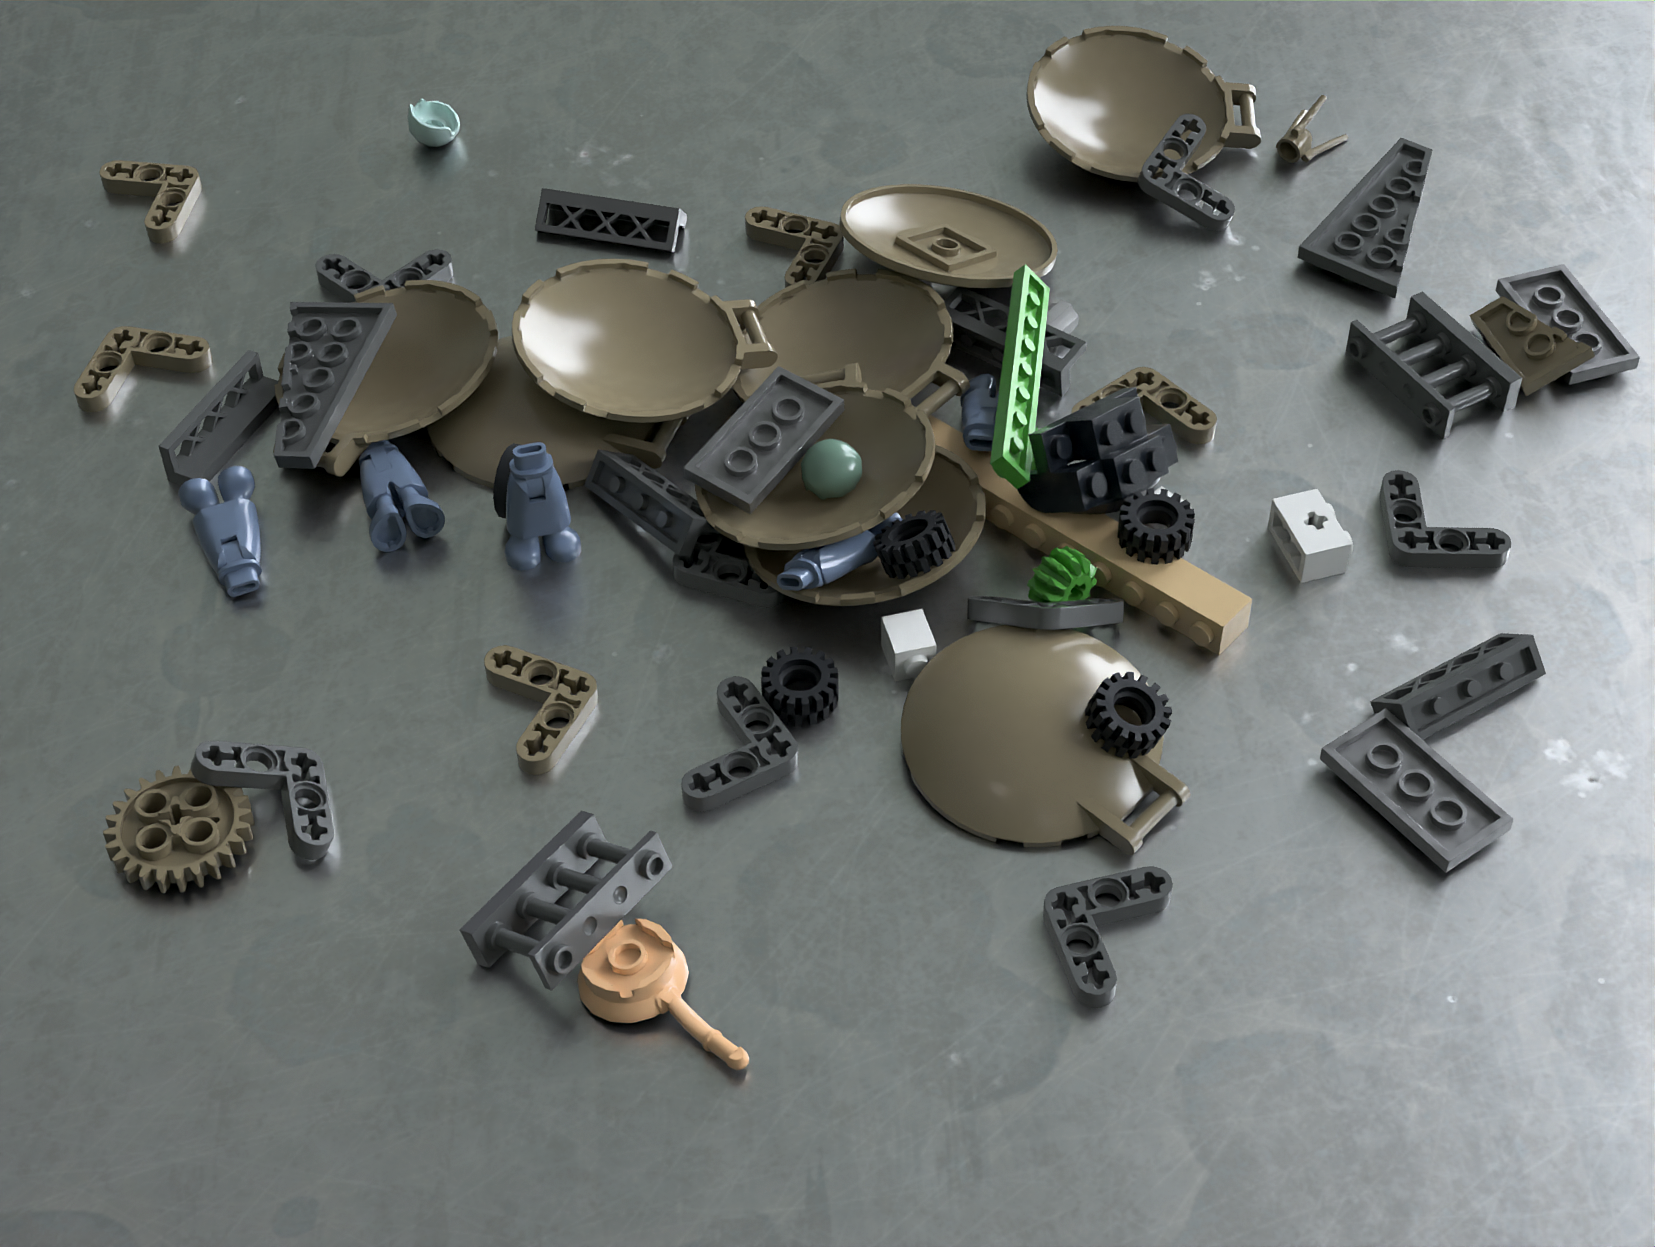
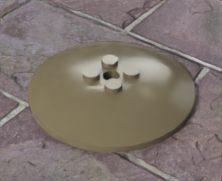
[839,184,1058,288]

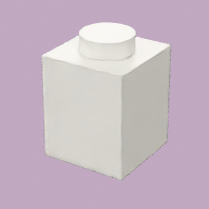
[881,609,937,682]

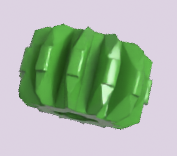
[1027,546,1097,603]

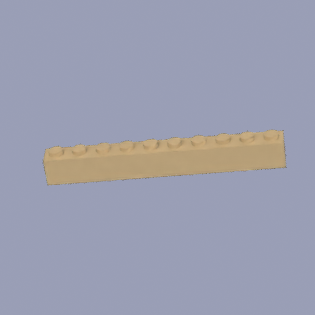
[928,415,1252,655]

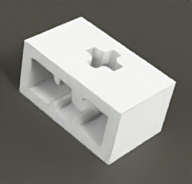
[1268,489,1353,583]

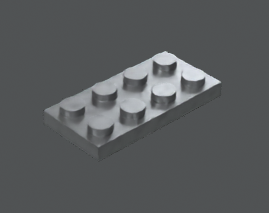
[1495,264,1640,385]
[683,366,844,514]
[1320,708,1513,873]

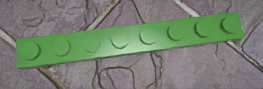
[990,264,1050,489]

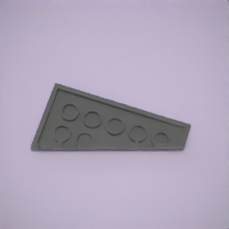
[1297,138,1432,298]
[274,302,397,469]

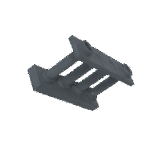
[1346,291,1522,439]
[459,810,673,991]

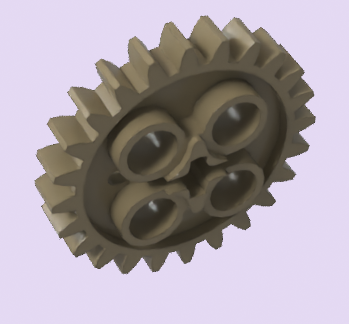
[103,766,255,893]

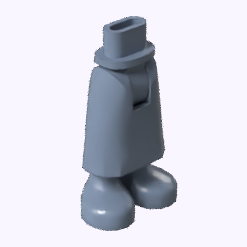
[960,374,999,451]
[358,440,445,552]
[505,442,581,571]
[178,466,262,597]
[777,512,902,591]

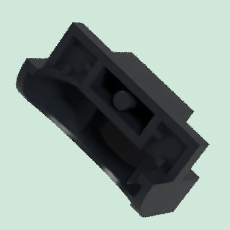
[1017,387,1178,515]

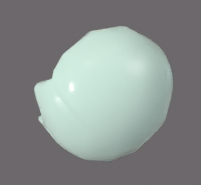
[407,98,460,147]

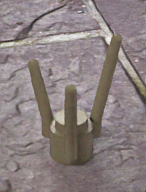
[1276,95,1349,163]

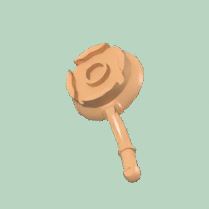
[577,918,749,1070]

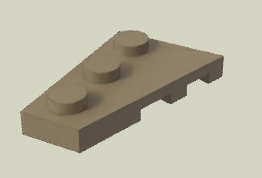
[1469,296,1595,396]

